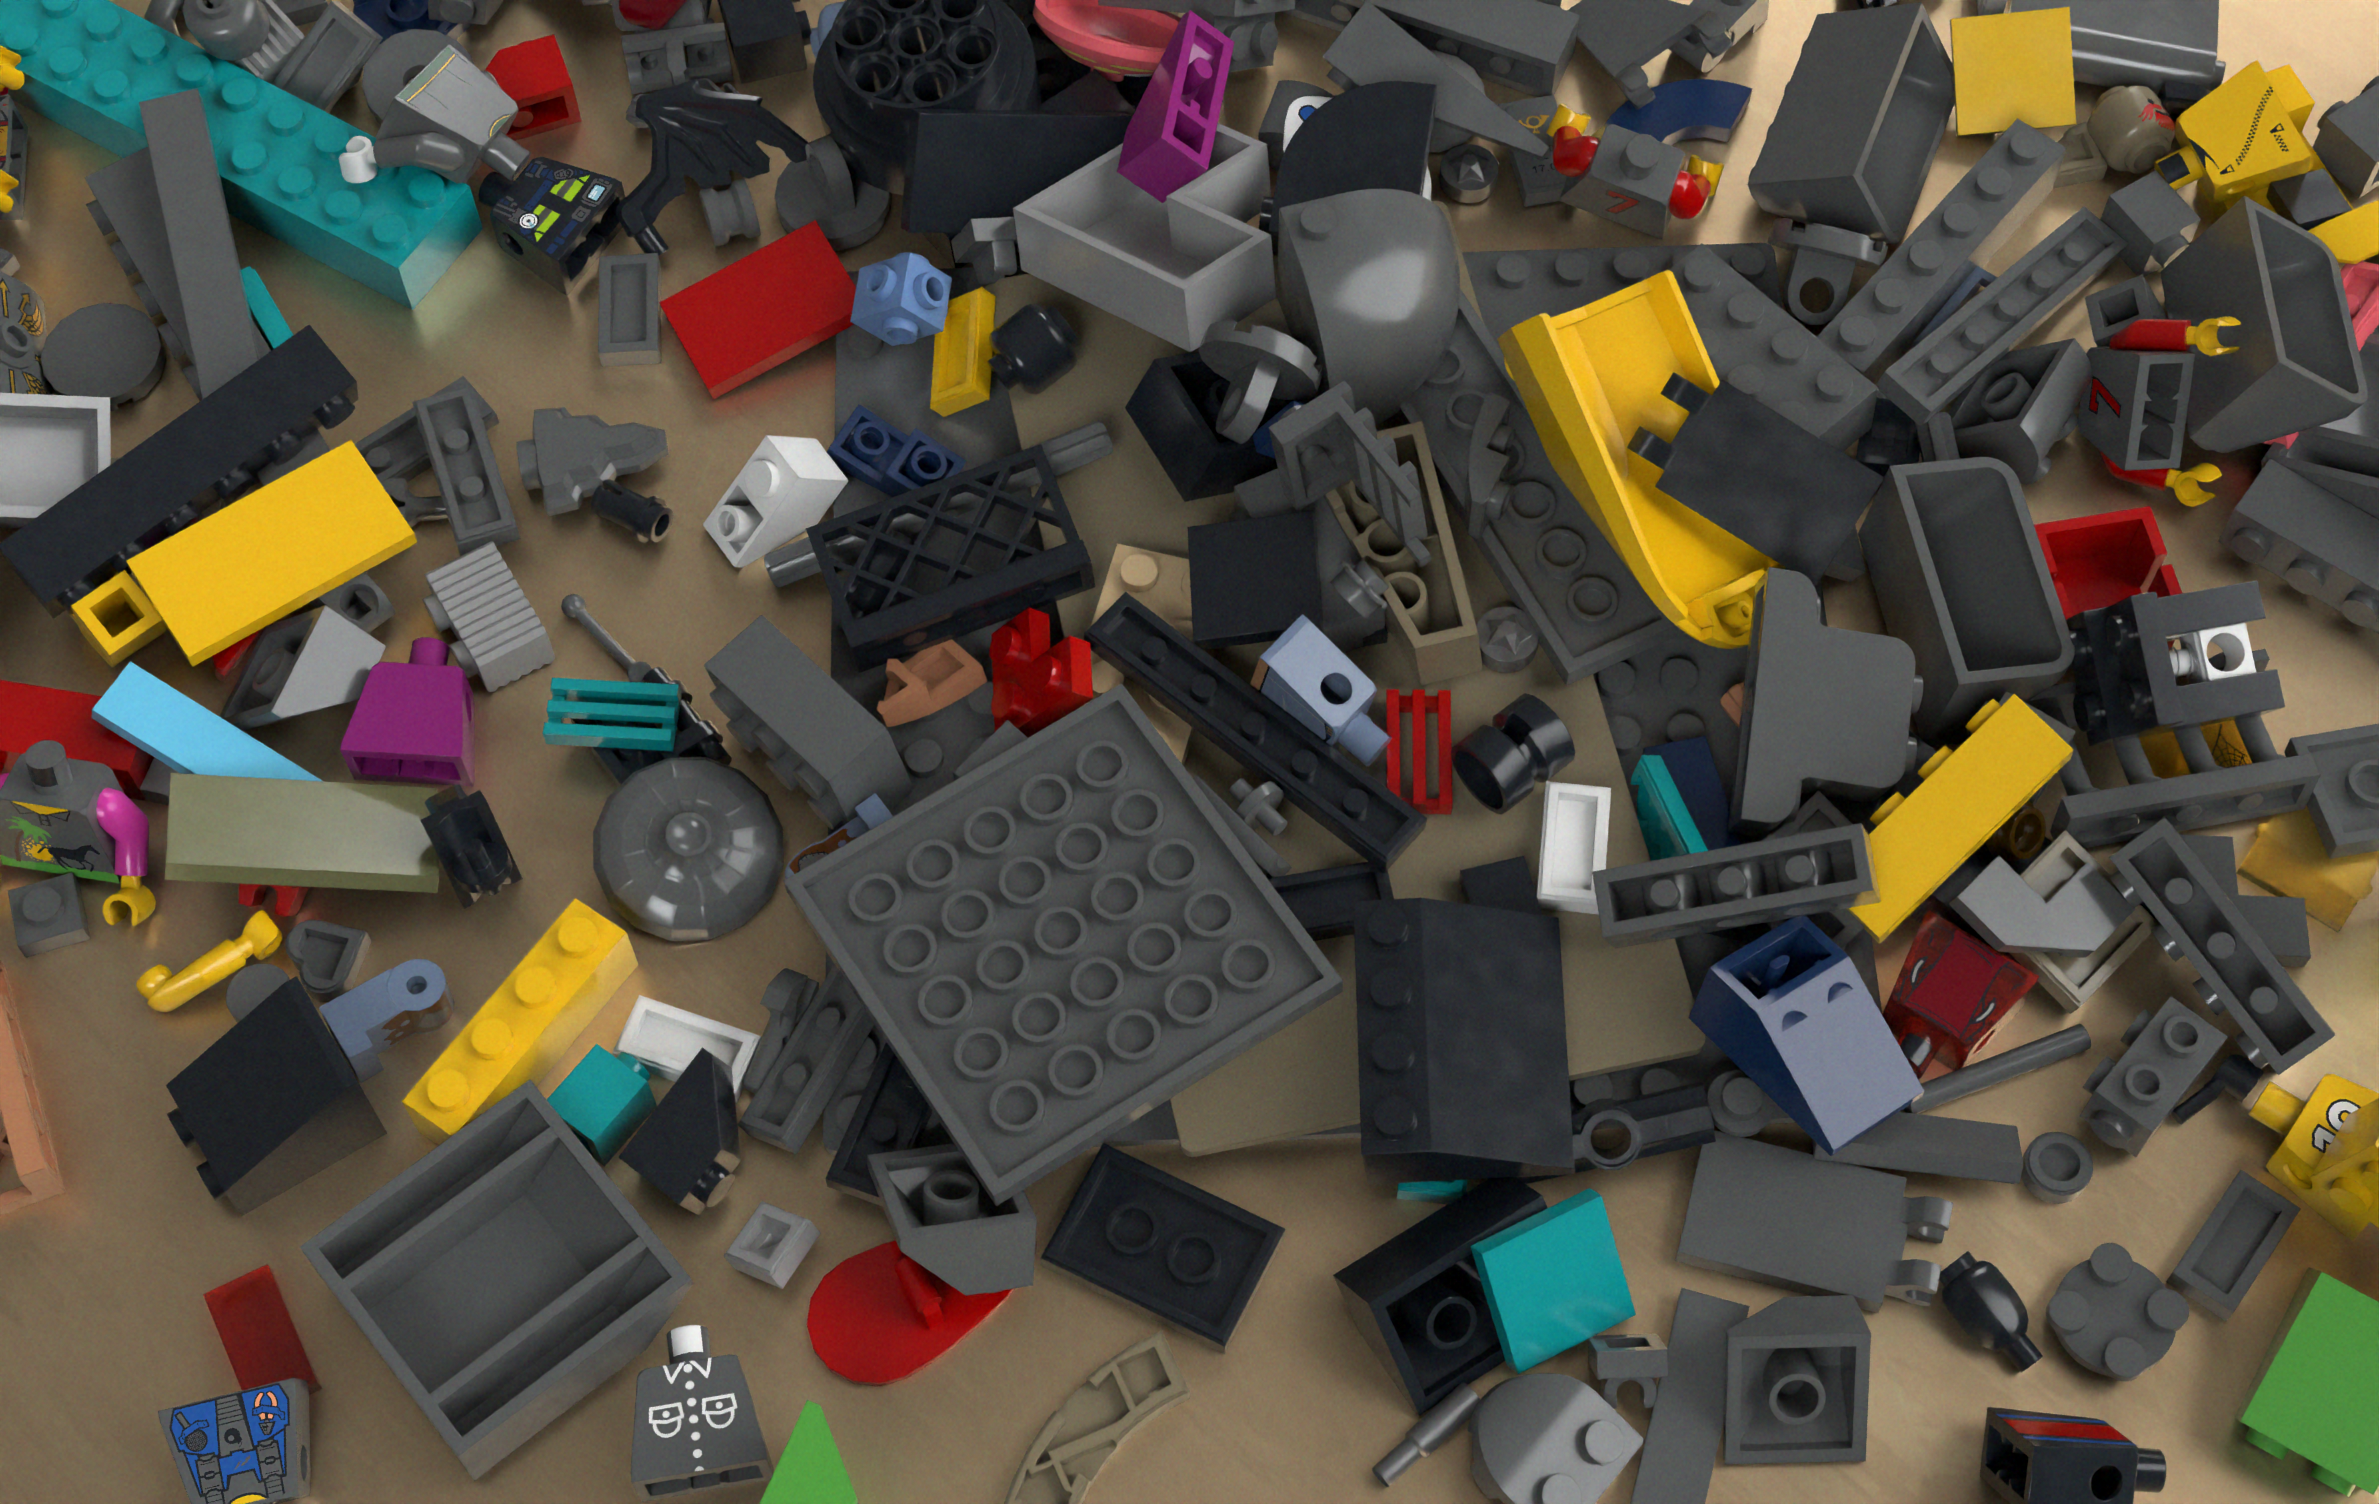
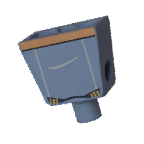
[1250,614,1392,767]

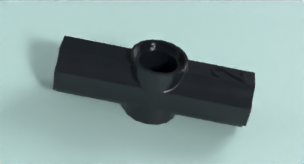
[1516,1082,1716,1184]

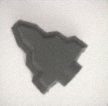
[516,407,669,516]

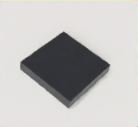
[1187,510,1324,650]

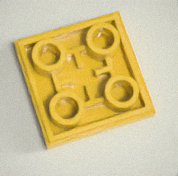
[1950,7,2076,136]

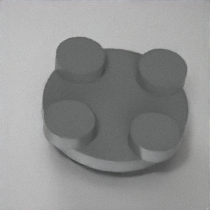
[2046,1243,2189,1382]

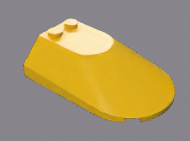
[1497,270,1786,649]

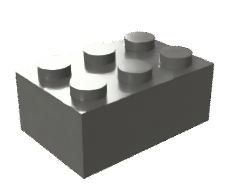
[704,615,914,829]

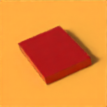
[659,220,856,400]

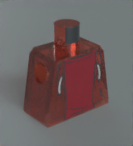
[1882,910,2039,1079]

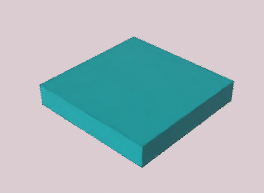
[1470,1188,1636,1374]

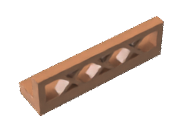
[0,960,65,1216]

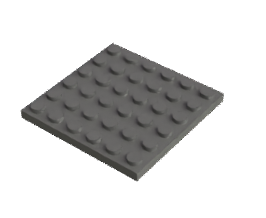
[784,683,1343,1206]

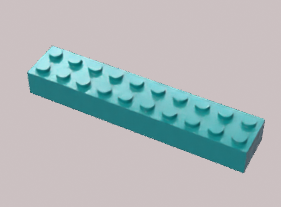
[0,0,483,310]

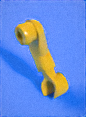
[136,910,282,1012]

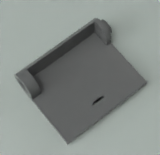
[2008,0,2226,95]

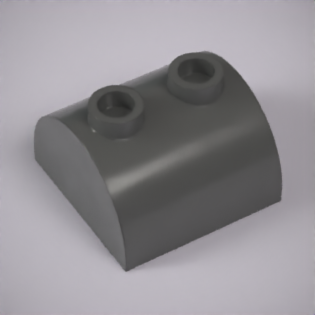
[1948,338,2092,485]

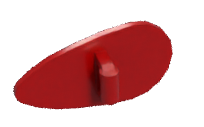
[807,1240,1037,1386]

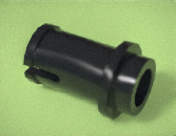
[591,479,673,543]

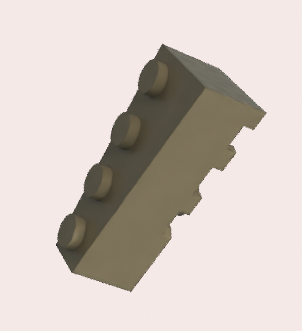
[1324,421,1483,685]

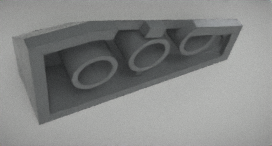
[1323,0,1550,161]

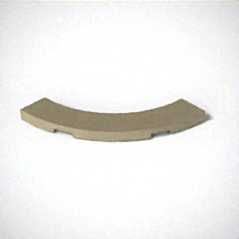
[1004,1330,1190,1504]

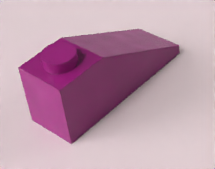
[1117,10,1235,203]

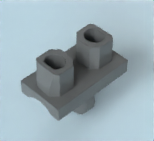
[1193,775,1292,877]

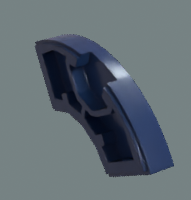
[1605,79,1752,145]

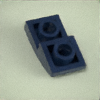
[827,404,967,497]

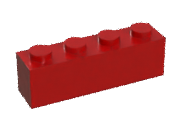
[0,680,154,801]

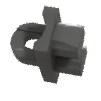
[621,18,733,94]

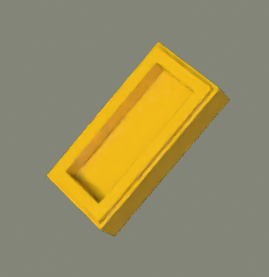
[930,287,996,417]

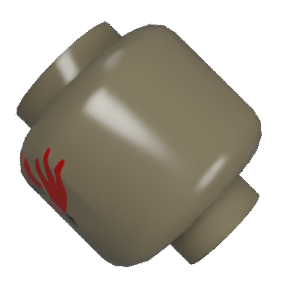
[2087,85,2175,174]

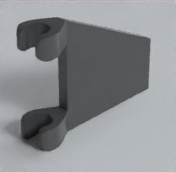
[1567,0,1733,110]

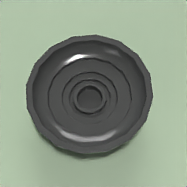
[593,757,784,941]

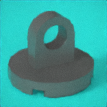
[774,135,892,251]
[1768,218,1888,325]
[1198,320,1324,444]

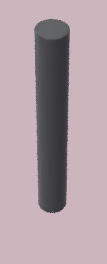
[1904,1024,2091,1114]

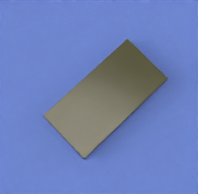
[164,773,439,893]

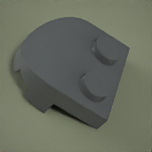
[1468,1373,1645,1504]

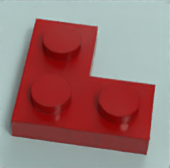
[989,607,1093,738]

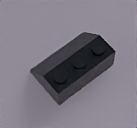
[1333,1177,1547,1415]

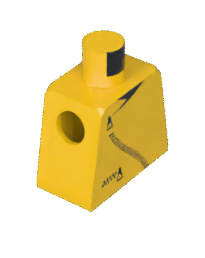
[2154,60,2311,203]

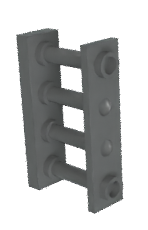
[2026,649,2321,848]

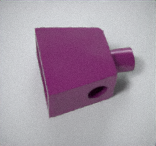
[340,637,475,787]

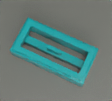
[542,678,682,751]

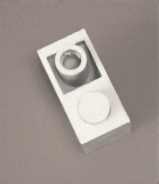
[703,435,849,568]

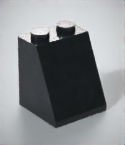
[166,976,387,1216]

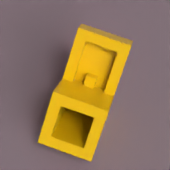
[69,570,167,667]

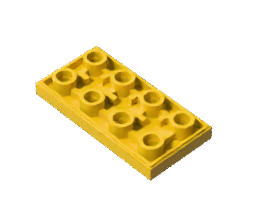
[126,440,417,667]

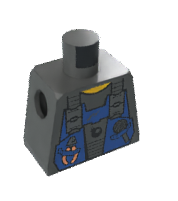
[158,1378,311,1504]

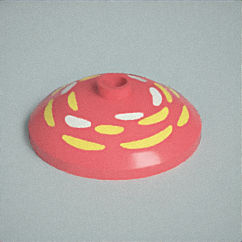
[1033,0,1181,82]

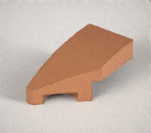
[877,639,987,727]

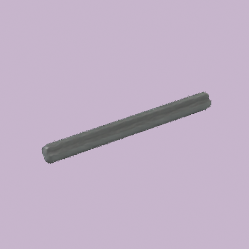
[764,420,1113,587]

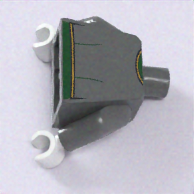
[338,44,531,183]

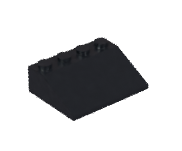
[1353,897,1575,1185]

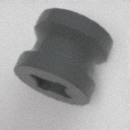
[699,178,761,248]

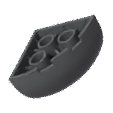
[1277,189,1460,426]

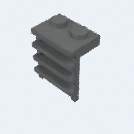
[1268,380,1431,567]

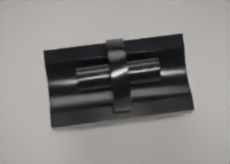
[420,785,523,909]

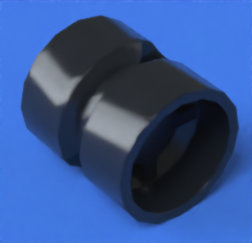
[1451,693,1576,814]

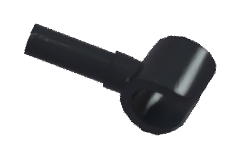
[2171,1054,2264,1125]

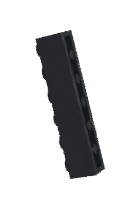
[0,325,358,619]

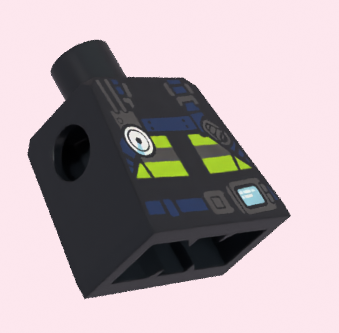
[478,156,625,296]

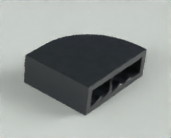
[1259,81,1437,256]

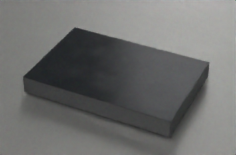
[1040,1143,1286,1354]

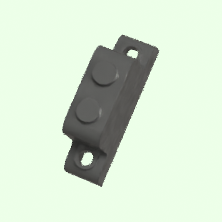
[1728,567,1923,837]

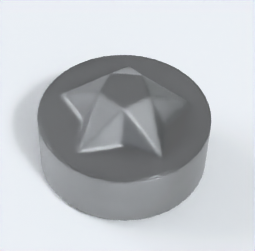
[1439,144,1498,203]
[1476,607,1539,673]

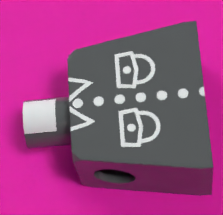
[630,1325,774,1502]

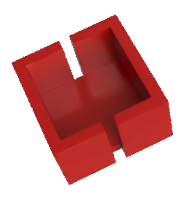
[2034,506,2183,651]

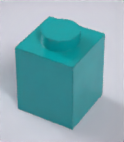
[547,1044,657,1167]

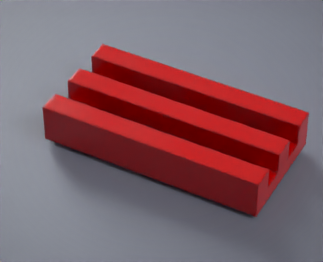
[1386,689,1453,815]

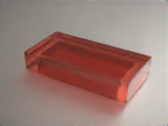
[203,1264,322,1395]

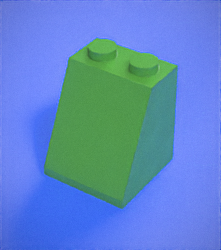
[2235,1267,2379,1497]

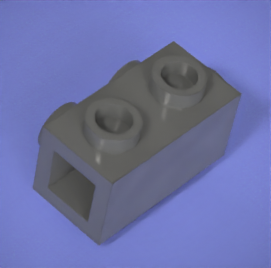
[2080,996,2228,1157]

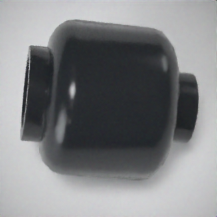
[987,304,1080,394]

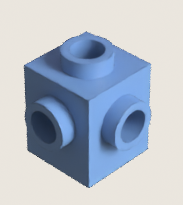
[850,252,952,346]

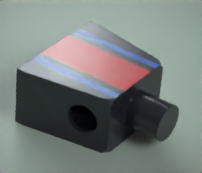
[1980,1407,2166,1504]

